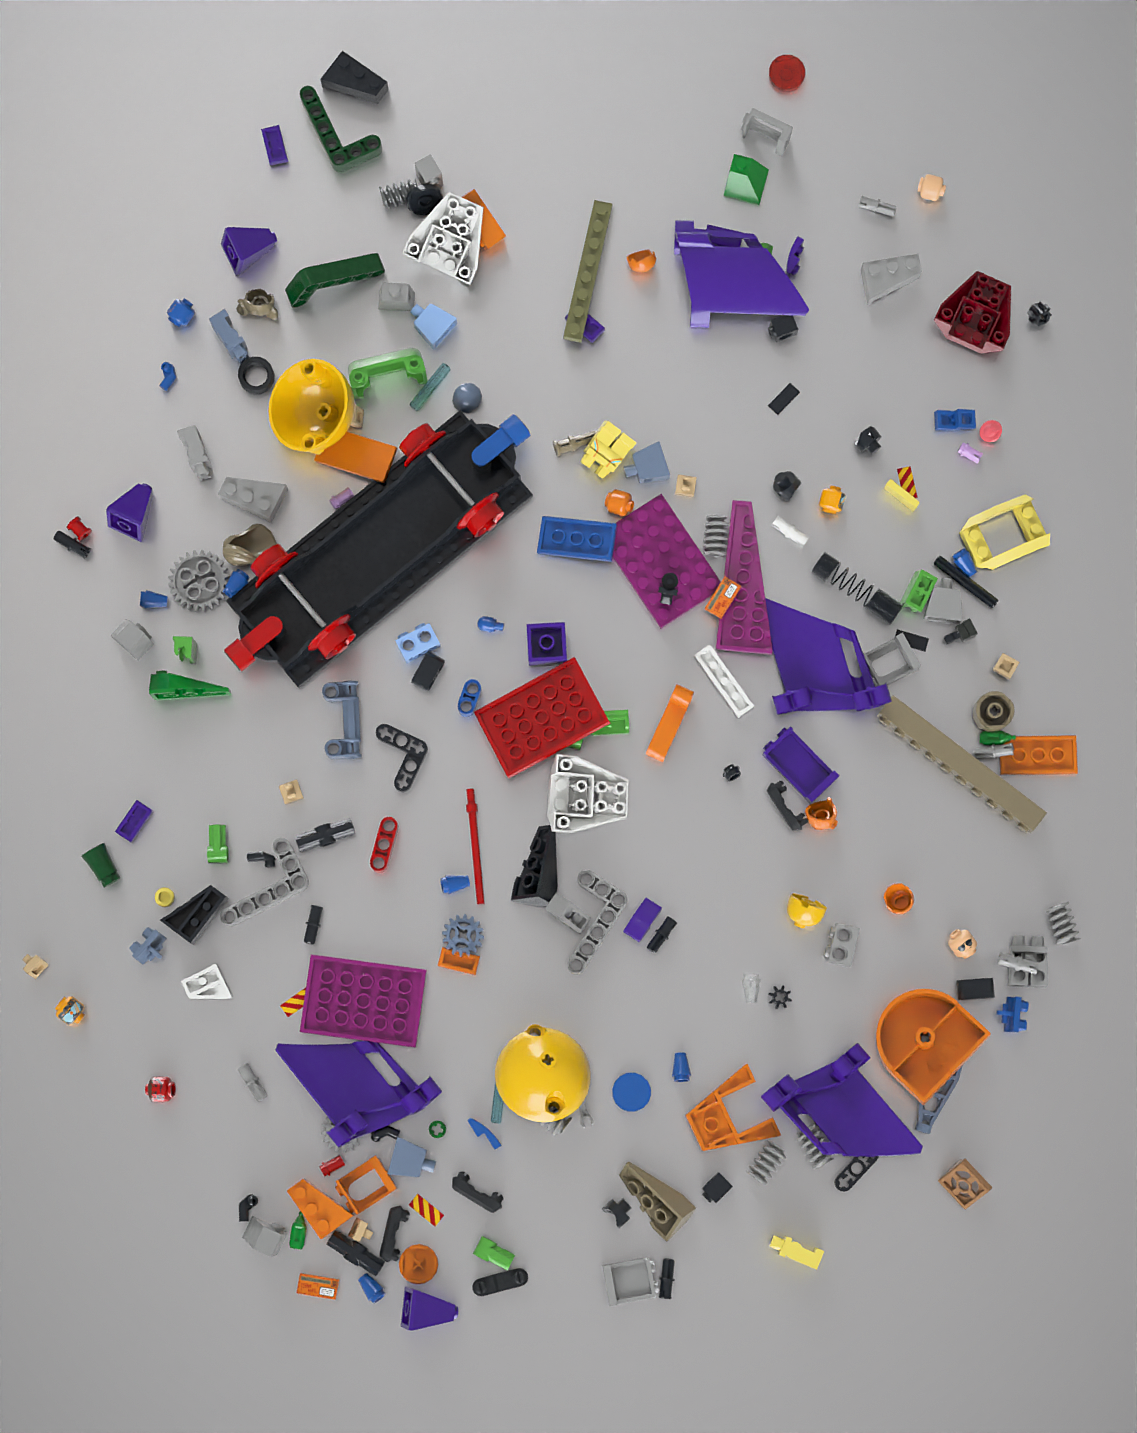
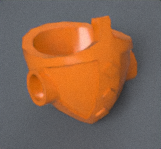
[805,797,838,830]

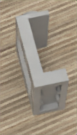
[741,108,793,156]
[863,633,921,686]

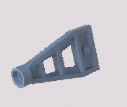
[915,1065,963,1134]

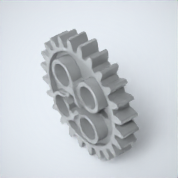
[168,550,230,612]

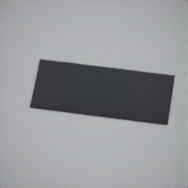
[768,383,800,415]
[895,629,929,652]

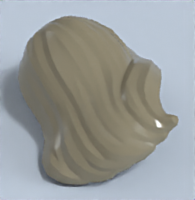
[223,524,277,566]

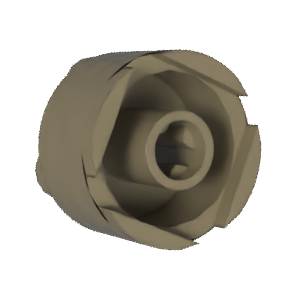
[973,691,1015,731]

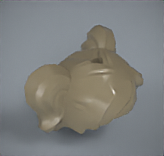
[236,289,278,321]

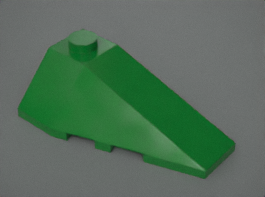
[149,670,231,700]

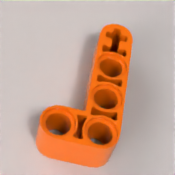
[646,684,694,762]

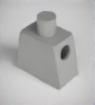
[378,282,415,311]
[923,578,962,624]

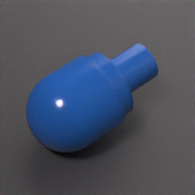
[477,616,504,633]

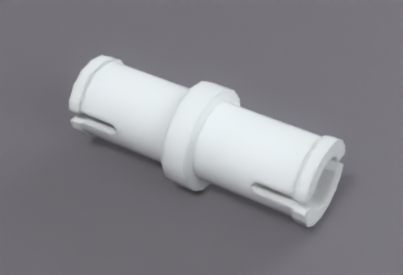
[771,516,809,547]

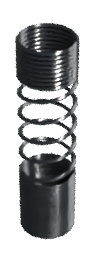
[812,552,904,625]

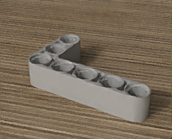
[220,838,309,926]
[568,870,627,974]

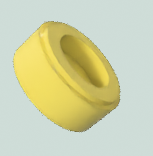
[155,887,175,907]

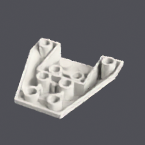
[402,192,484,285]
[547,754,629,833]

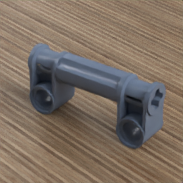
[322,681,362,759]

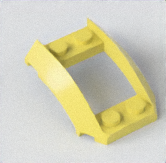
[959,494,1050,570]

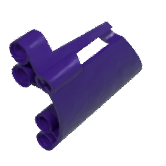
[674,220,809,328]
[765,598,892,715]
[275,1041,442,1148]
[761,1043,923,1157]

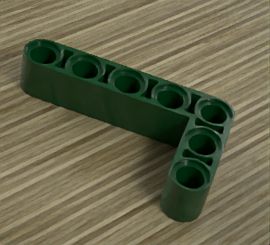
[300,85,382,172]
[285,253,385,308]

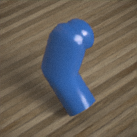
[159,362,176,391]

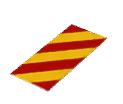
[897,466,918,498]
[280,987,306,1017]
[409,1194,444,1226]

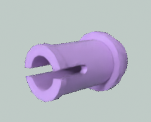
[958,443,983,464]
[329,487,354,510]

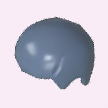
[452,383,482,413]

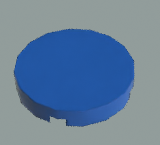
[612,1073,651,1112]

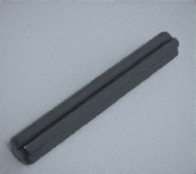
[934,556,999,608]

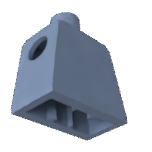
[623,442,670,483]
[387,1137,436,1177]

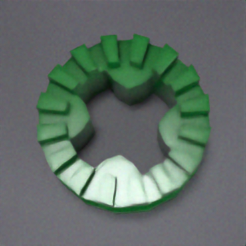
[429,1121,446,1138]

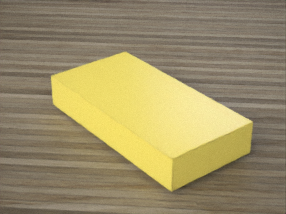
[884,479,919,512]

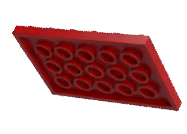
[474,657,610,778]

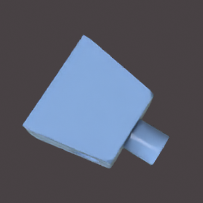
[410,304,457,350]

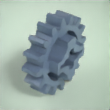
[442,914,484,957]

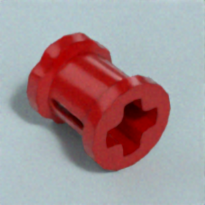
[66,516,92,542]

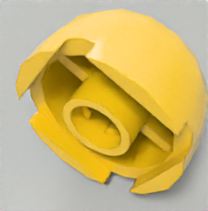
[787,893,827,928]

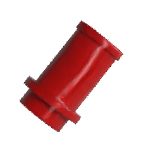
[319,1154,345,1177]

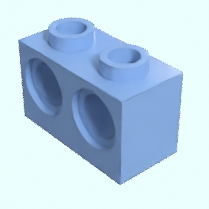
[395,623,441,663]

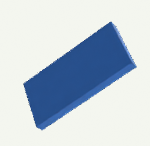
[537,516,617,562]

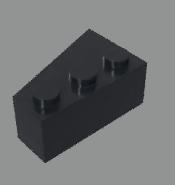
[320,50,389,104]
[160,885,229,945]

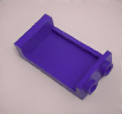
[762,727,840,804]

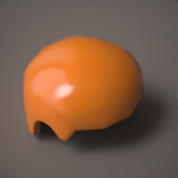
[626,249,656,273]
[884,883,914,914]

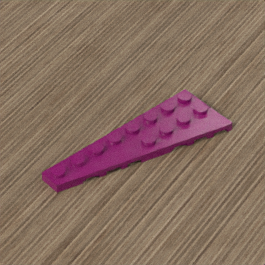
[716,500,773,655]

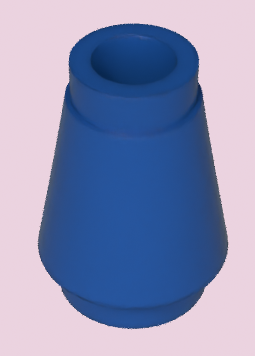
[952,548,978,577]
[223,569,249,598]
[140,590,168,609]
[440,875,470,894]
[672,1053,691,1082]
[358,1273,386,1304]

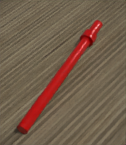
[466,788,485,904]

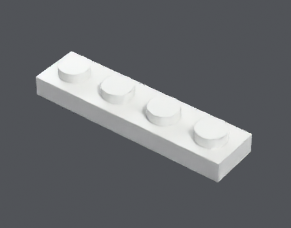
[694,645,754,718]

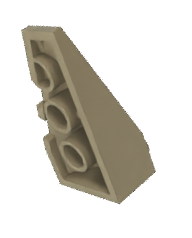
[619,1162,696,1242]

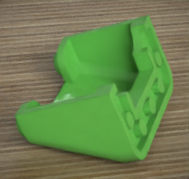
[348,348,428,400]

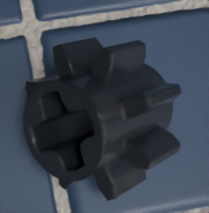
[1027,301,1052,326]
[768,985,792,1009]

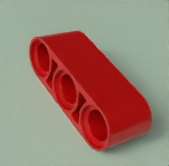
[370,817,399,873]

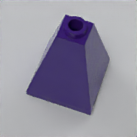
[221,227,277,276]
[106,483,152,542]
[400,1286,458,1331]

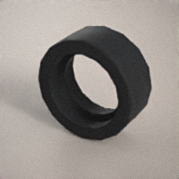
[238,357,275,394]

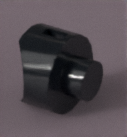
[855,426,882,455]
[773,471,802,500]
[602,1198,631,1229]

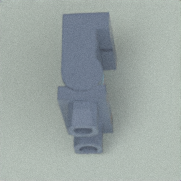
[209,309,250,364]

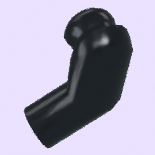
[247,851,276,868]
[371,1125,400,1142]
[239,1194,258,1222]

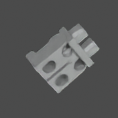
[177,425,212,481]
[1007,935,1048,988]

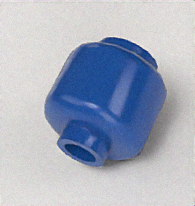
[167,298,195,327]

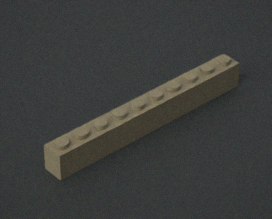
[877,695,1047,833]

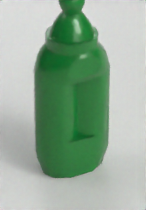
[980,730,1016,745]
[289,1211,307,1249]

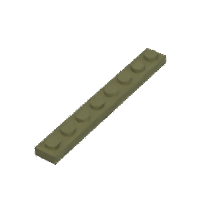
[563,200,613,343]

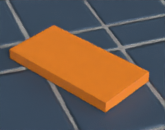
[314,432,397,483]
[999,735,1078,775]

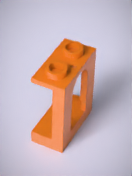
[335,1155,398,1215]

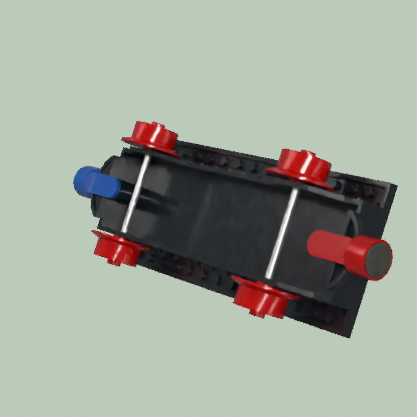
[224,410,533,688]

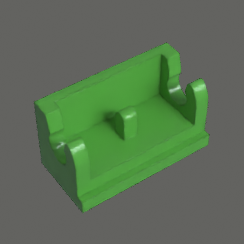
[900,569,938,612]
[173,636,197,664]
[591,710,629,735]

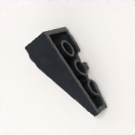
[511,825,558,907]

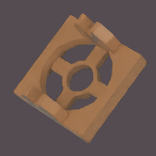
[938,1158,992,1210]

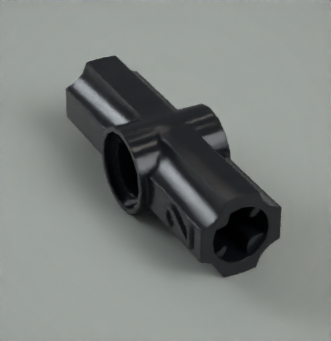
[295,818,356,852]
[326,1230,385,1276]

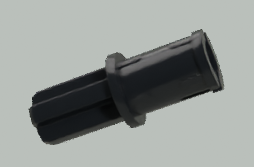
[53,531,91,559]
[304,905,323,944]
[647,916,677,953]
[659,1258,675,1299]

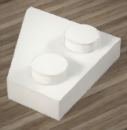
[181,964,233,999]

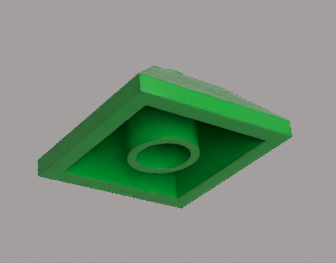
[724,154,769,205]

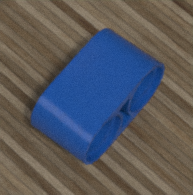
[458,679,482,717]

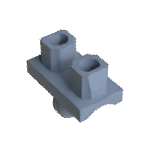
[129,927,167,965]

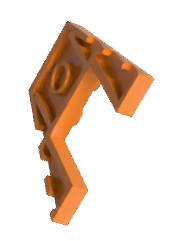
[685,1064,781,1151]

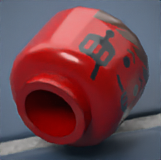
[145,1077,176,1102]

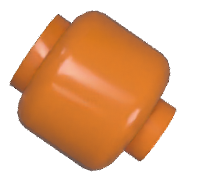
[605,489,634,516]

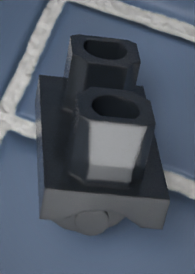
[658,573,679,605]

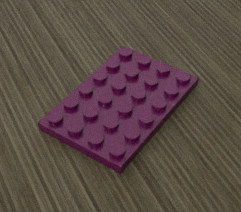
[613,494,721,629]
[300,954,427,1048]

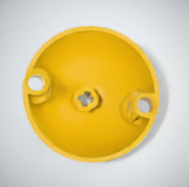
[268,359,355,455]
[495,1024,591,1122]

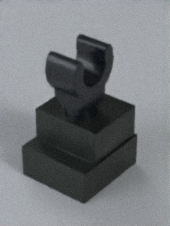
[944,618,978,644]

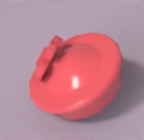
[979,420,1002,442]

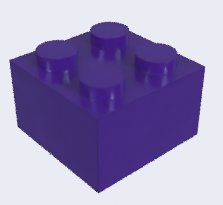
[526,622,567,666]

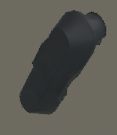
[767,780,808,831]
[452,1171,504,1213]
[380,1206,410,1262]
[472,1268,528,1296]

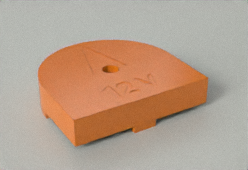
[876,989,991,1106]

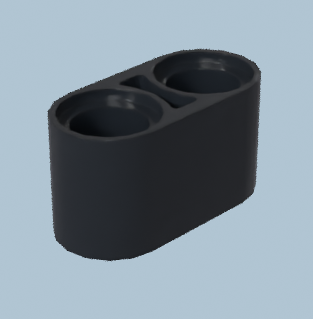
[411,651,445,691]
[956,978,995,1000]

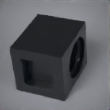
[768,315,799,343]
[701,1172,733,1203]

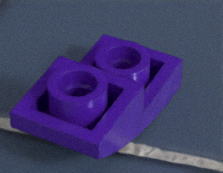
[785,236,804,278]
[623,898,662,942]

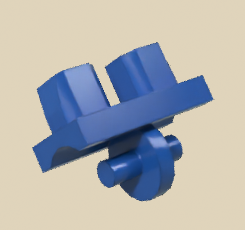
[996,997,1029,1032]

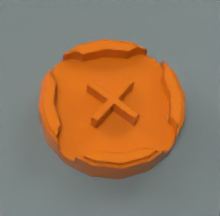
[399,1244,438,1284]

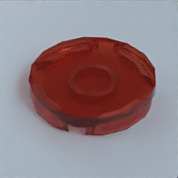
[769,55,805,92]

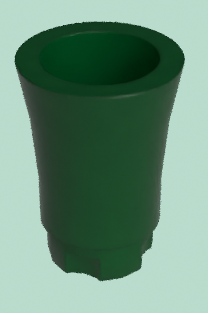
[81,843,120,888]

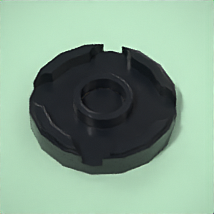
[406,184,443,215]

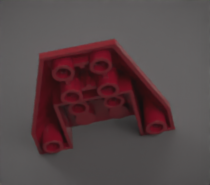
[934,271,1011,353]

